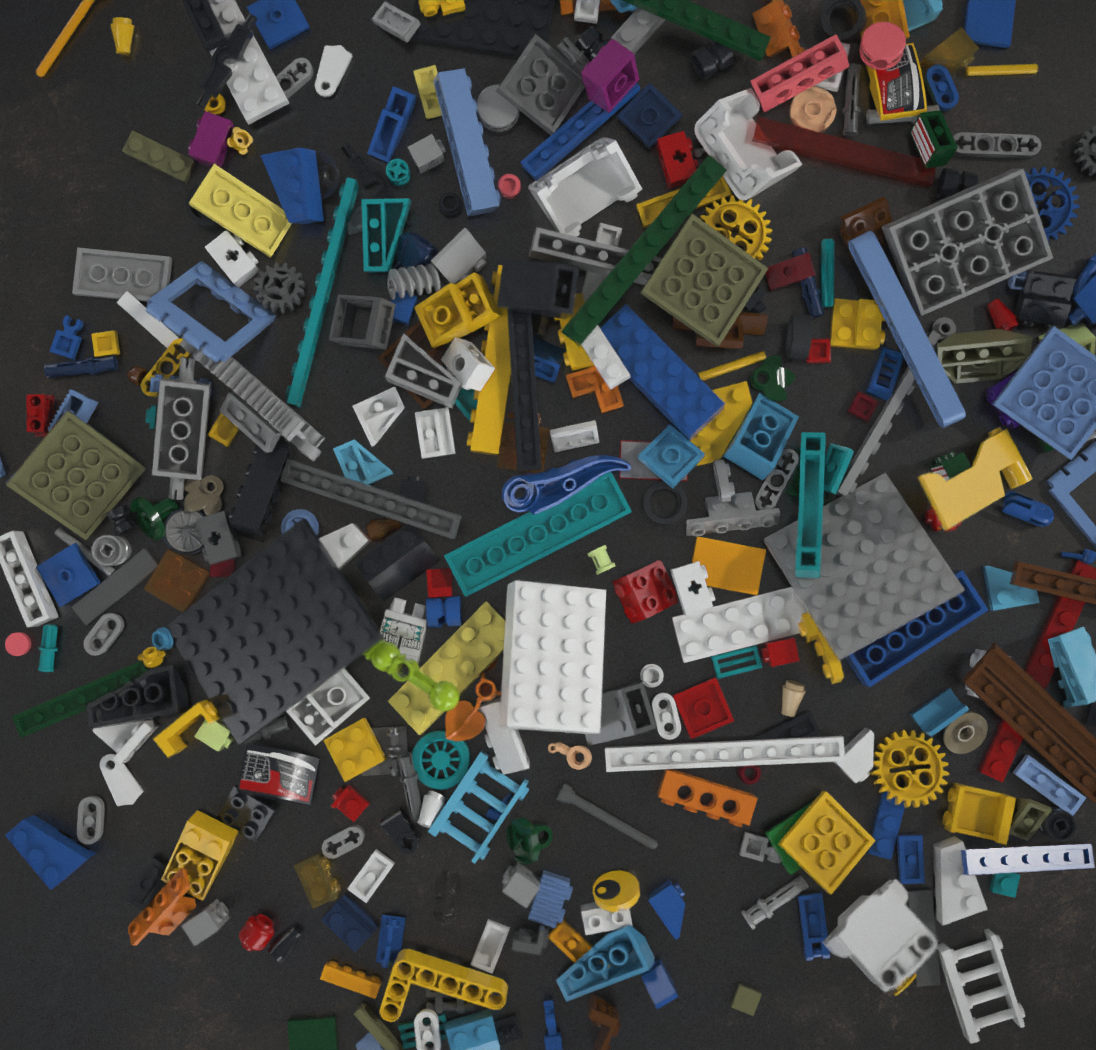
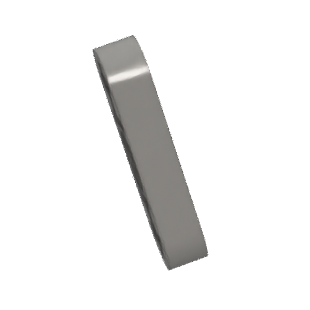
[276,58,314,99]
[755,449,800,510]

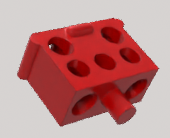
[26,394,56,437]

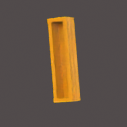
[320,961,382,999]

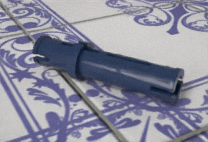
[792,247,825,319]
[44,355,118,379]

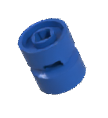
[426,596,462,628]

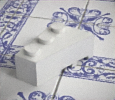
[319,523,372,570]
[933,836,987,925]

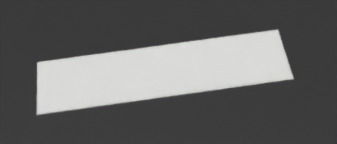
[117,291,179,348]

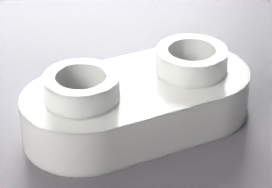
[651,692,681,740]
[414,1009,442,1050]

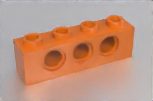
[657,769,758,827]

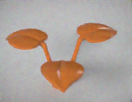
[445,658,501,741]

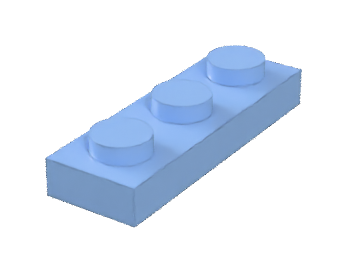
[1013,754,1086,816]

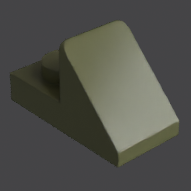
[1009,798,1052,841]

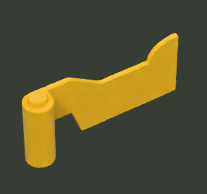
[918,426,1033,530]

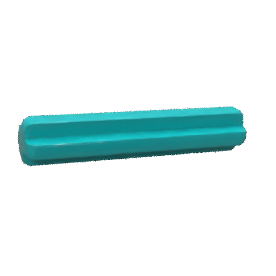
[820,238,835,308]

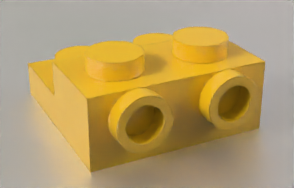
[830,299,885,350]

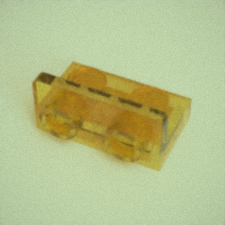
[294,852,341,909]

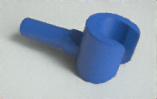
[1060,549,1096,564]
[486,792,513,821]

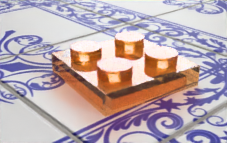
[144,549,210,612]

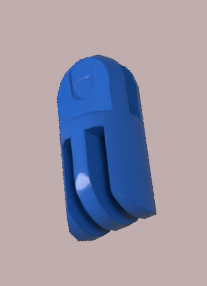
[1002,490,1054,527]

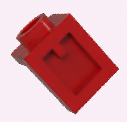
[331,785,370,822]

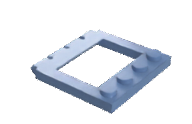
[146,261,276,363]
[1047,441,1096,549]

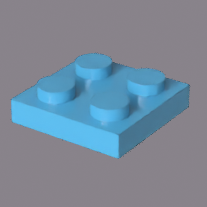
[638,425,705,489]

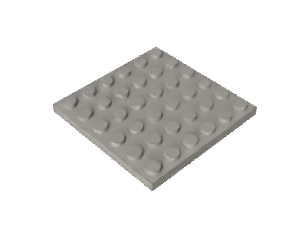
[764,473,965,661]

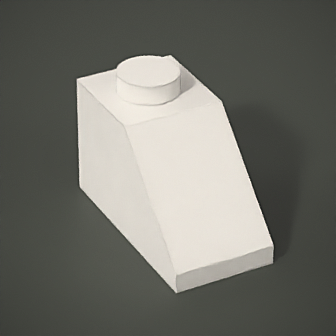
[834,728,874,783]

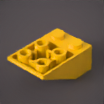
[161,810,239,901]

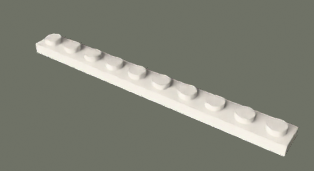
[605,736,845,772]

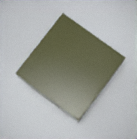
[731,983,762,1016]

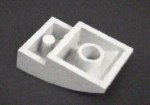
[286,668,370,746]

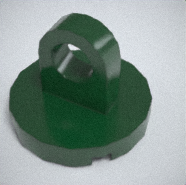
[131,496,178,541]
[507,817,553,866]

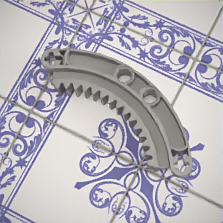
[179,339,325,461]

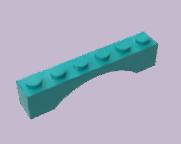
[795,432,826,578]

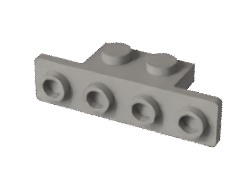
[686,492,780,536]

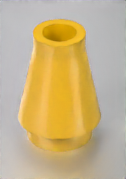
[110,17,134,54]

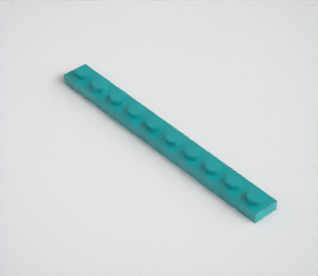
[285,177,359,408]

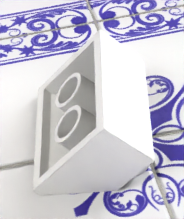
[479,698,530,775]

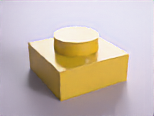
[91,330,121,358]

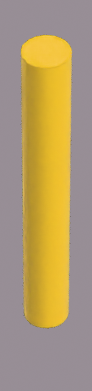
[966,64,1038,76]
[698,350,766,381]

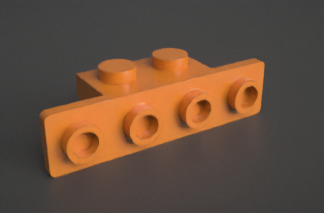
[752,0,805,57]
[128,868,196,946]

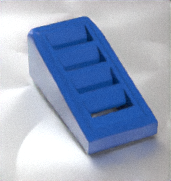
[866,347,904,401]

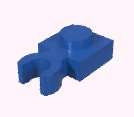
[49,315,84,360]

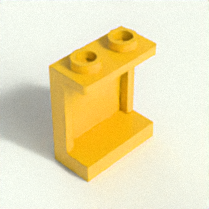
[154,699,221,758]
[943,783,1016,845]

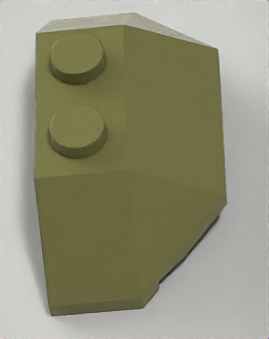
[936,329,1032,384]

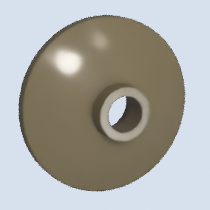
[943,712,988,754]

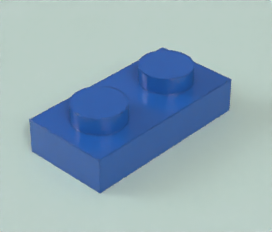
[897,834,925,884]

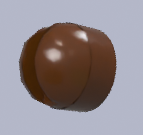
[127,366,148,386]

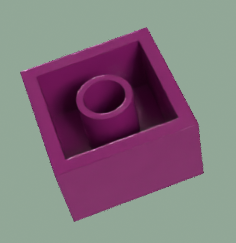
[581,39,639,113]

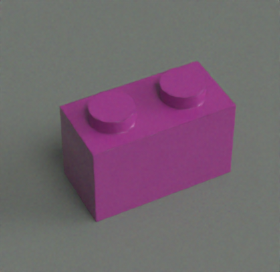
[188,111,235,168]

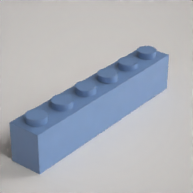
[433,68,500,217]

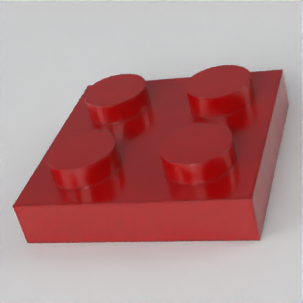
[672,677,734,739]

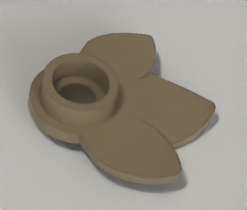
[184,475,224,516]

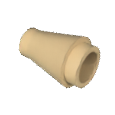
[781,680,806,717]

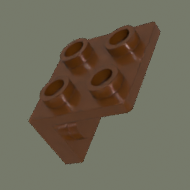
[587,994,621,1050]

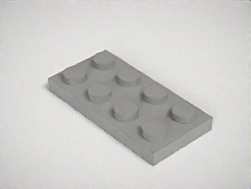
[72,247,172,302]

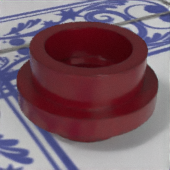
[737,765,761,785]

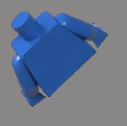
[1067,254,1096,326]

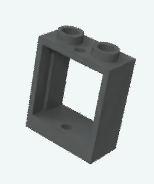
[329,294,396,350]

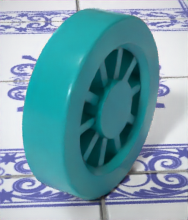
[412,729,471,790]

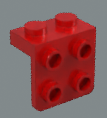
[612,560,679,624]

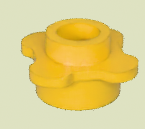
[226,127,253,155]
[137,647,165,668]

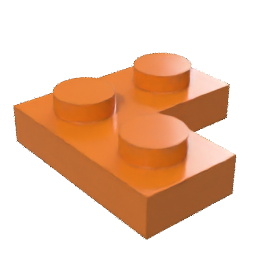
[566,366,624,414]

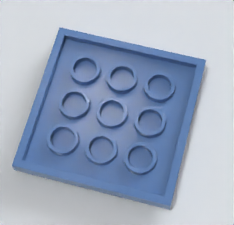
[992,326,1096,460]

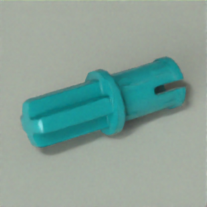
[38,624,58,672]

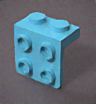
[903,0,943,32]

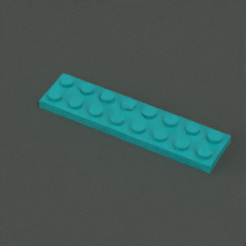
[444,471,632,597]

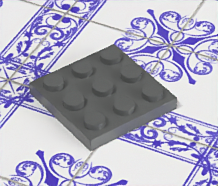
[496,34,585,135]

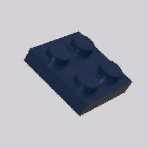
[617,83,683,150]

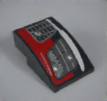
[236,744,320,806]

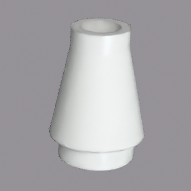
[417,791,446,828]

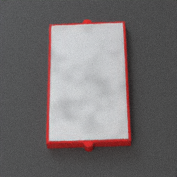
[618,440,688,481]

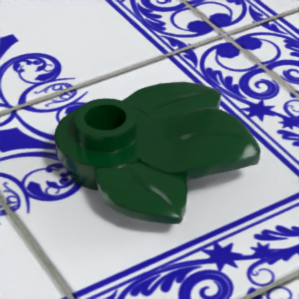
[750,355,796,401]

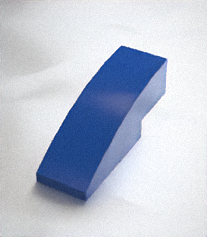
[367,86,418,163]

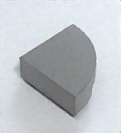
[348,206,362,235]

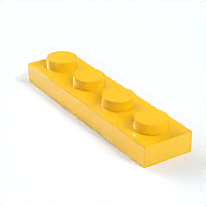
[636,176,732,228]

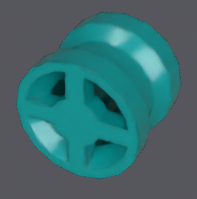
[386,159,411,186]

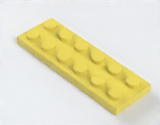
[388,601,505,735]

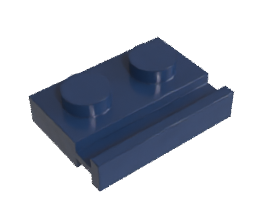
[321,893,379,952]

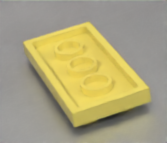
[189,164,292,258]

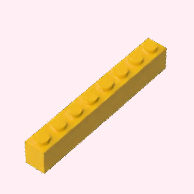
[467,265,511,456]

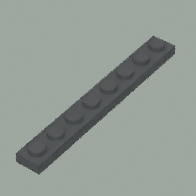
[281,459,462,539]

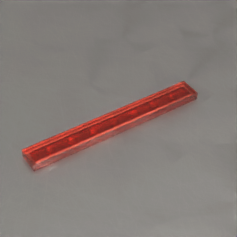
[752,117,937,187]

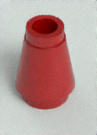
[987,298,1019,331]

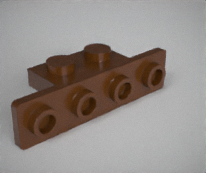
[672,312,768,349]

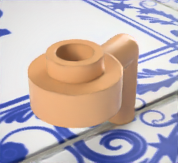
[548,742,592,770]

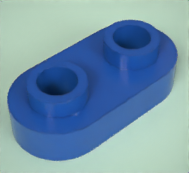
[924,64,959,111]

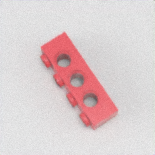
[750,34,849,112]

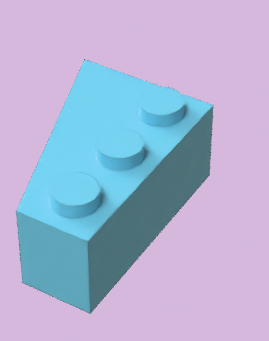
[1048,627,1096,708]

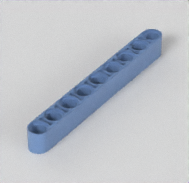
[848,230,966,428]

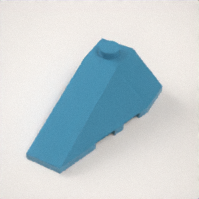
[556,924,655,1002]

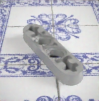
[953,132,1041,159]

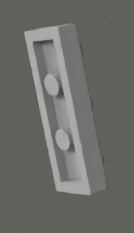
[220,392,281,453]

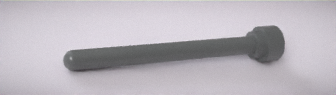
[555,783,658,849]

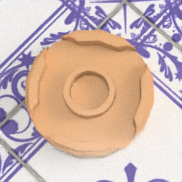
[789,86,837,134]

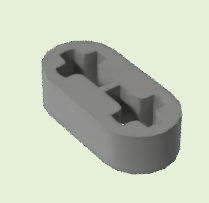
[322,824,365,859]

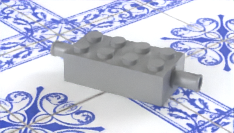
[152,357,211,500]

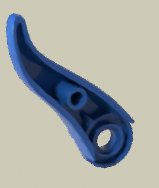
[502,455,631,515]

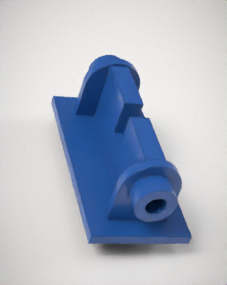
[376,914,405,968]

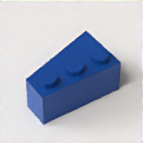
[260,148,324,224]
[5,815,96,890]

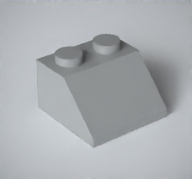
[431,228,487,284]

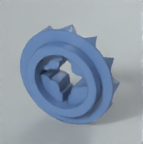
[281,509,319,535]

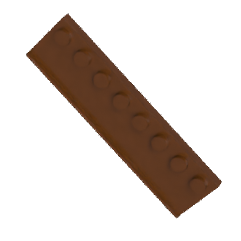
[961,643,1096,804]

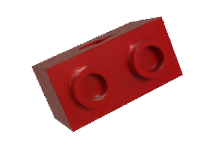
[656,131,699,189]

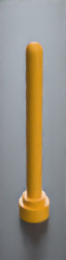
[36,0,95,77]

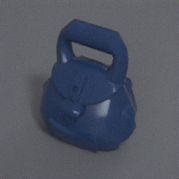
[392,231,438,271]

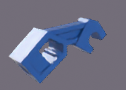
[543,1000,563,1050]

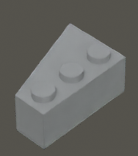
[385,334,461,408]

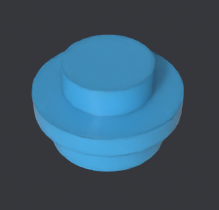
[152,627,173,651]

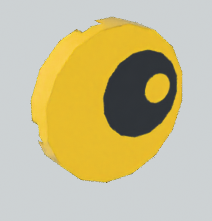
[593,870,640,912]

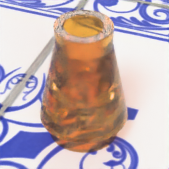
[365,517,402,542]

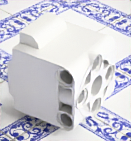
[822,879,937,993]

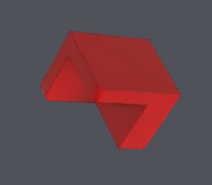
[426,568,453,598]

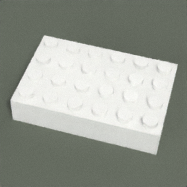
[499,580,606,734]

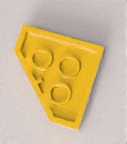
[690,381,753,467]

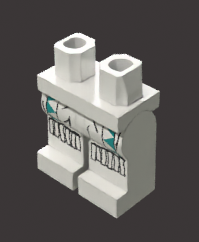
[380,597,427,664]

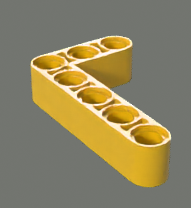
[380,949,508,1022]

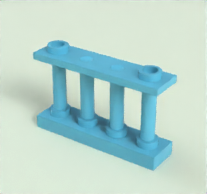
[428,750,529,864]

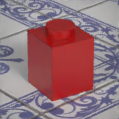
[761,637,800,667]

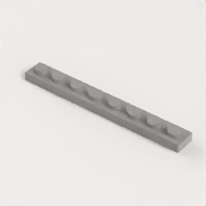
[836,330,940,497]

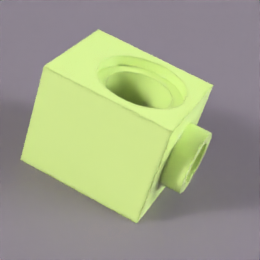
[194,719,235,752]

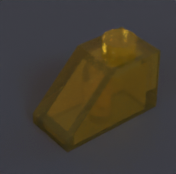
[920,27,979,71]

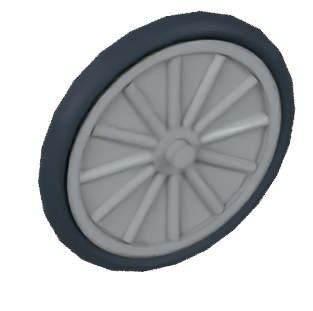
[163,507,207,556]

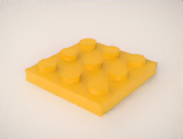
[778,791,876,894]

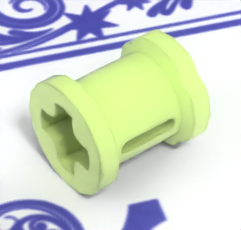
[587,545,616,575]

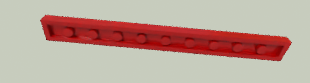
[979,560,1096,783]

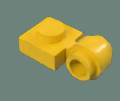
[418,0,465,17]

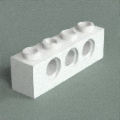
[0,531,59,628]

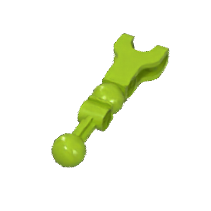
[363,639,460,712]

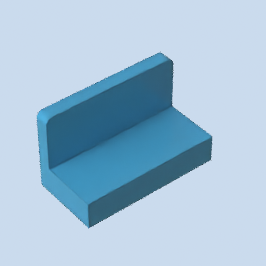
[910,688,969,736]

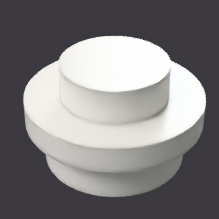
[640,664,664,687]

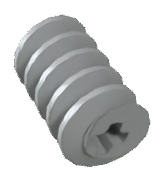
[388,264,440,300]

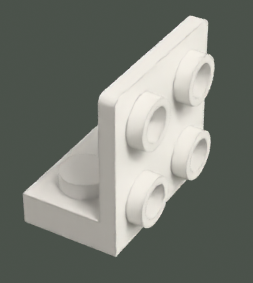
[93,720,159,765]

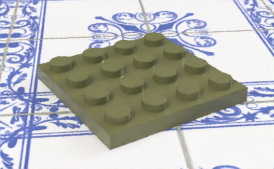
[640,214,768,347]
[6,409,146,540]

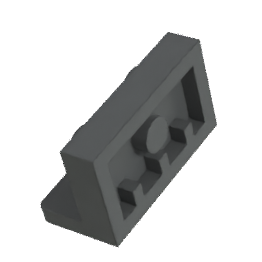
[512,923,549,955]

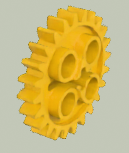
[700,195,772,261]
[871,730,949,808]

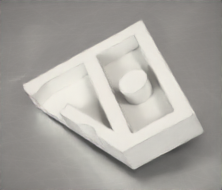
[353,386,405,446]

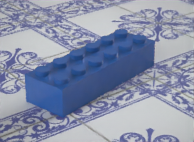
[600,304,725,441]
[845,570,988,687]

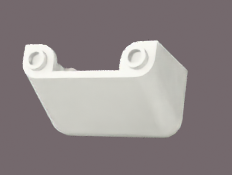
[694,88,803,200]
[528,137,642,237]

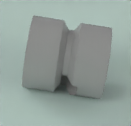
[91,535,132,566]

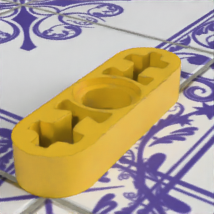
[141,339,192,397]

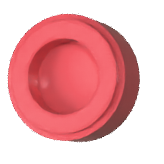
[498,174,521,199]
[5,632,31,656]

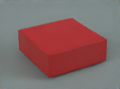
[806,339,831,363]

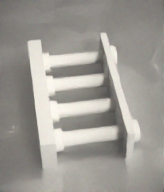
[937,929,1025,1044]

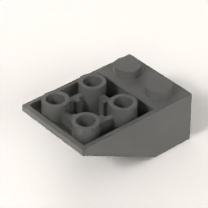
[584,680,657,746]

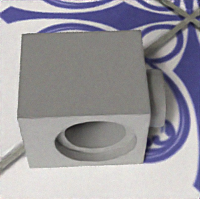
[407,134,446,174]

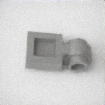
[739,831,781,864]

